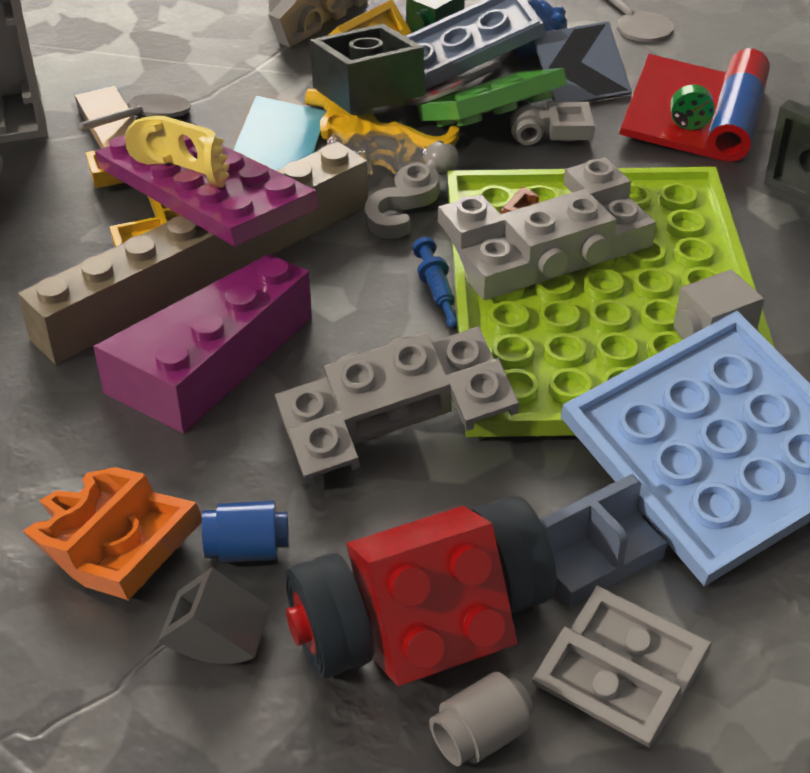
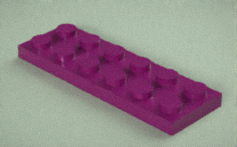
[95,135,320,247]

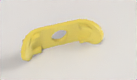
[125,116,229,188]

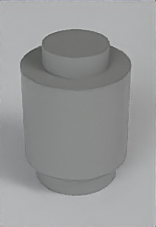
[429,672,533,766]

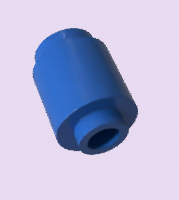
[202,500,289,563]

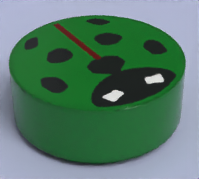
[670,85,715,130]

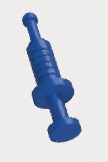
[412,237,457,328]

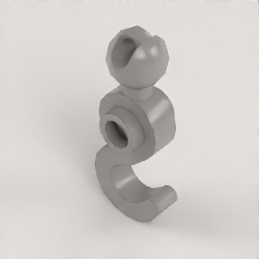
[365,140,459,239]

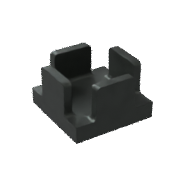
[764,99,810,203]

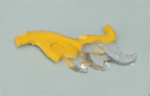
[305,89,459,177]

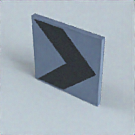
[534,21,632,102]

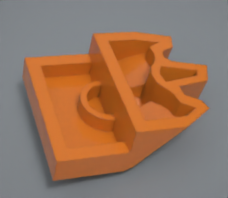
[23,467,202,600]

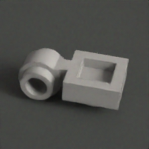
[510,102,595,145]

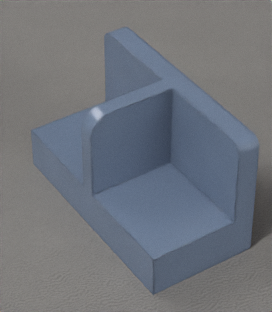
[540,474,667,608]

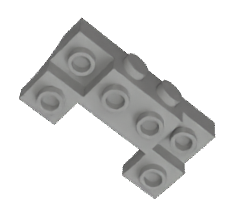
[438,157,656,301]
[275,326,519,486]

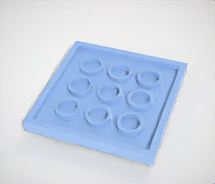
[561,311,810,587]

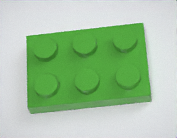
[416,68,567,127]

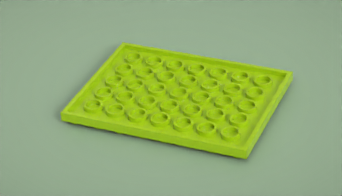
[447,167,775,437]

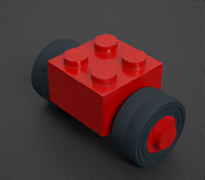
[285,496,557,686]

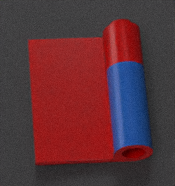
[619,48,770,162]

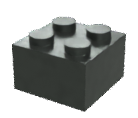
[309,24,425,116]

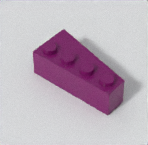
[93,254,312,434]

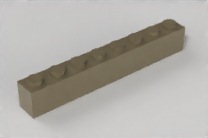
[18,142,368,365]

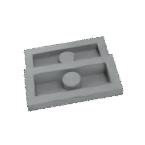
[532,585,711,748]

